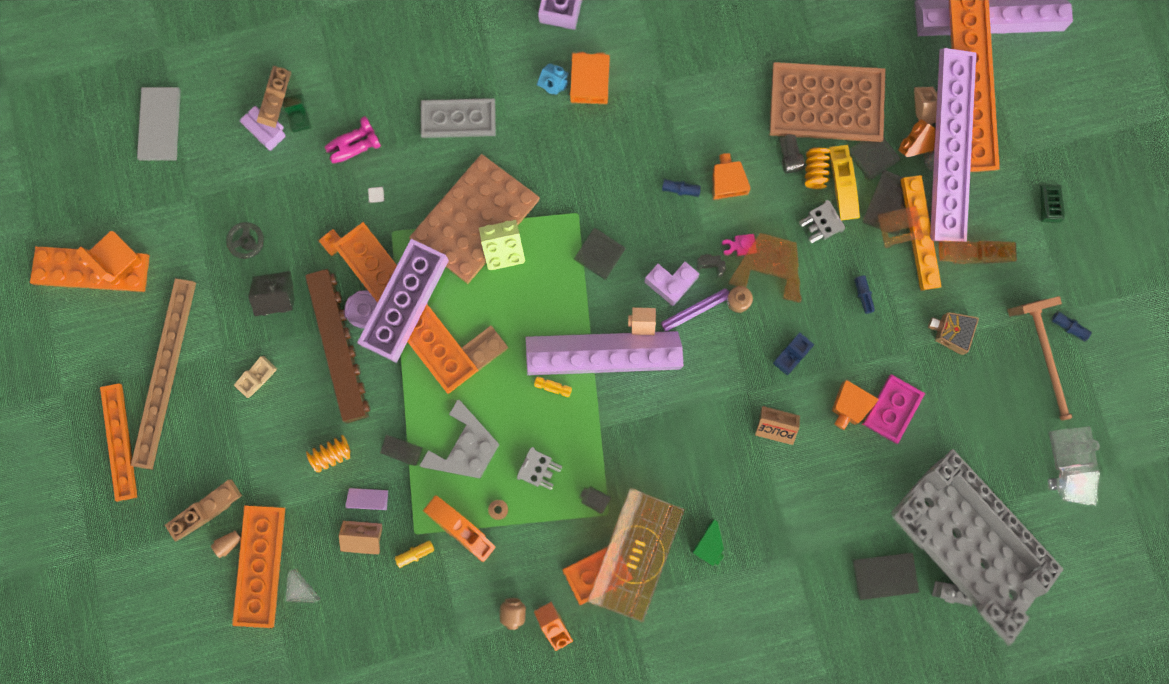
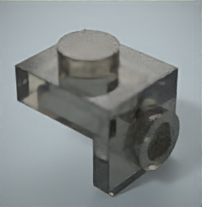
[696,254,726,278]

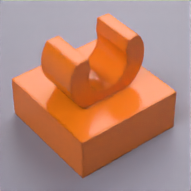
[318,229,341,256]

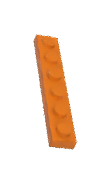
[100,384,138,502]

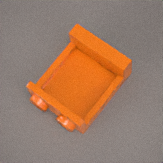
[570,52,610,104]

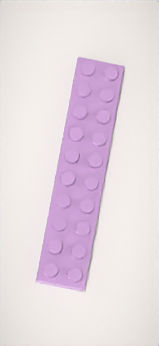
[930,48,976,243]

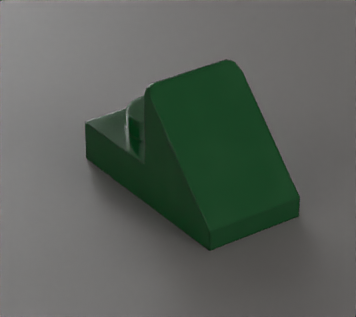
[283,93,311,133]

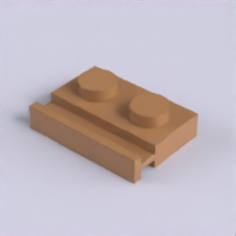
[462,326,508,370]

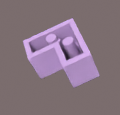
[645,262,699,306]

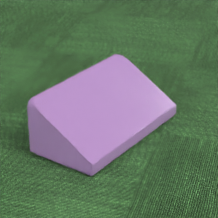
[345,488,388,510]

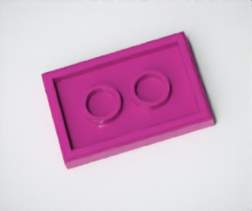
[862,374,925,444]

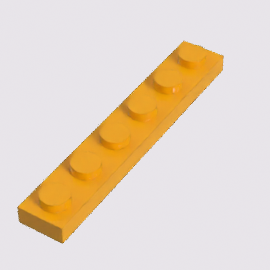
[901,175,942,291]

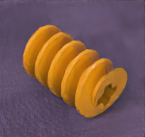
[805,147,830,189]
[306,435,351,473]

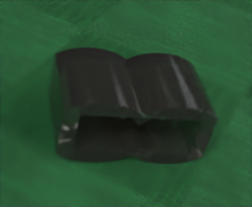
[579,485,611,515]

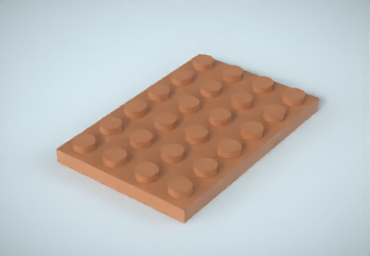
[770,62,885,142]
[409,154,540,284]

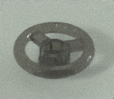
[226,222,264,259]

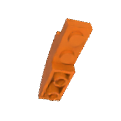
[423,495,496,562]

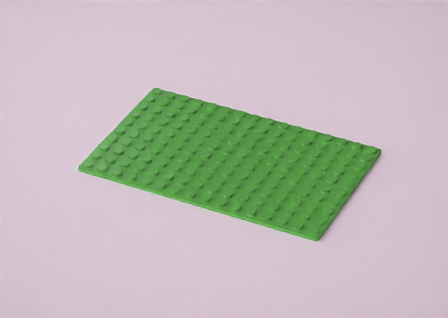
[392,213,609,534]

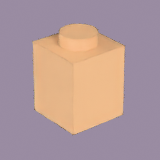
[628,308,656,335]

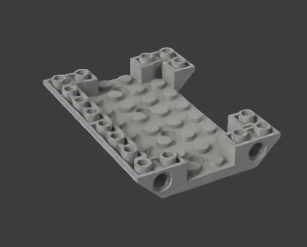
[891,449,1063,645]

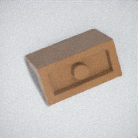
[339,521,382,554]

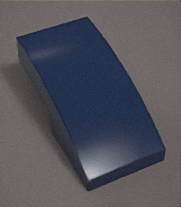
[773,333,814,376]

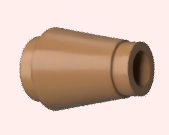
[211,530,241,558]

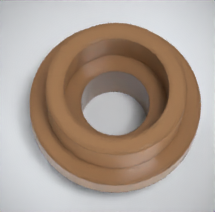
[488,500,508,520]

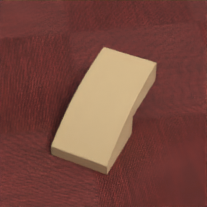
[234,356,277,398]

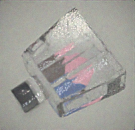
[1048,462,1100,505]

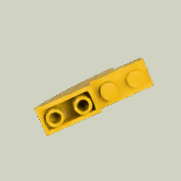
[829,145,860,220]

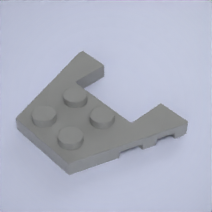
[420,400,500,478]

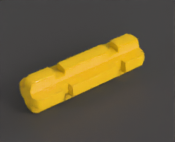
[534,377,572,397]

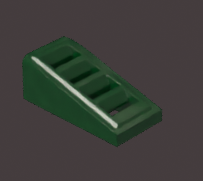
[1041,185,1065,223]

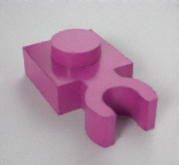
[722,234,757,256]

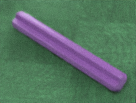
[661,289,729,331]

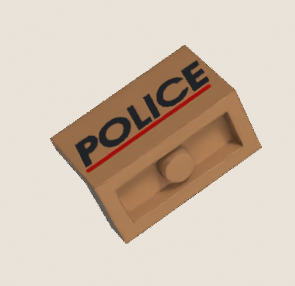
[755,406,800,445]

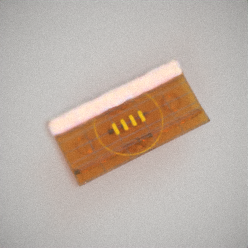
[587,488,685,623]

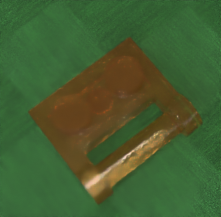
[878,206,924,248]

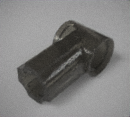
[779,134,805,174]

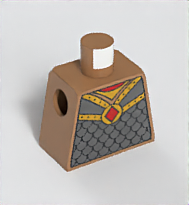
[928,313,979,355]

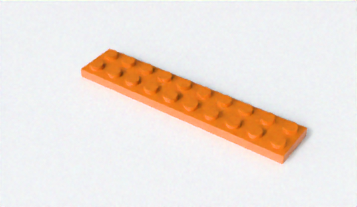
[948,0,1000,172]
[333,222,479,394]

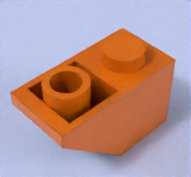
[898,119,936,157]
[534,602,573,651]

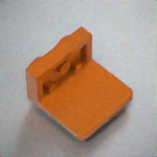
[76,231,137,283]

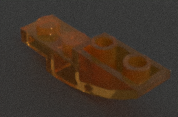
[939,240,1017,264]

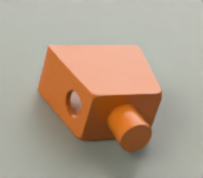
[713,153,751,200]
[832,380,879,430]

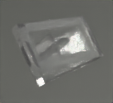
[285,569,321,603]

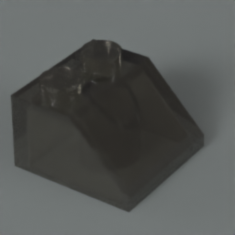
[248,271,295,316]

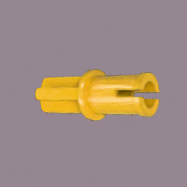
[395,541,434,568]

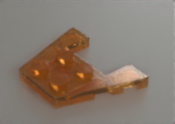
[728,233,802,303]

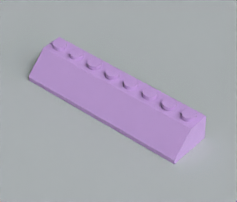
[915,0,1073,36]
[525,331,683,375]

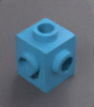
[537,63,569,95]

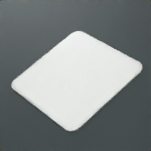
[368,187,384,203]

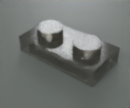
[380,435,423,466]

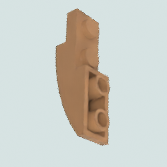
[257,66,291,128]
[165,479,242,541]

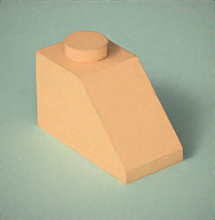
[914,87,937,125]

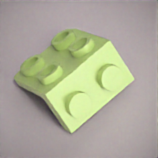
[479,220,525,270]

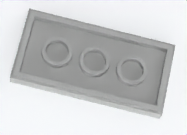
[137,87,180,160]
[421,98,496,138]

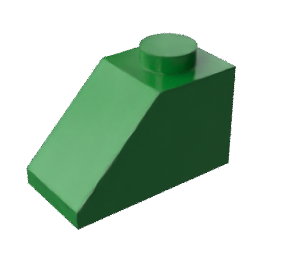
[691,519,724,566]

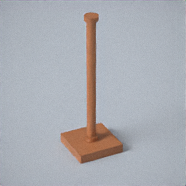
[1007,296,1072,421]

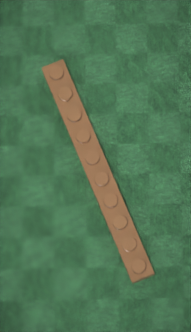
[131,278,196,470]

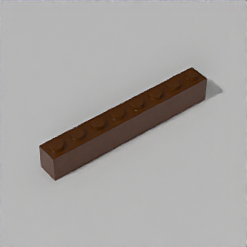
[305,269,370,423]

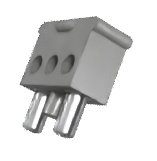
[799,200,845,243]
[517,447,562,490]
[932,581,972,606]

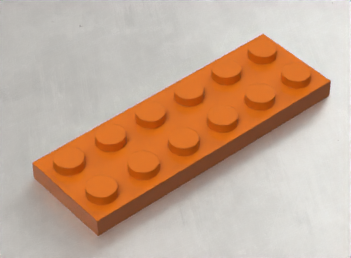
[30,246,150,292]
[232,506,285,628]

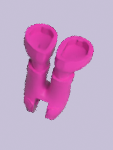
[324,116,381,163]

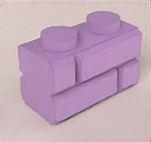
[240,106,286,151]

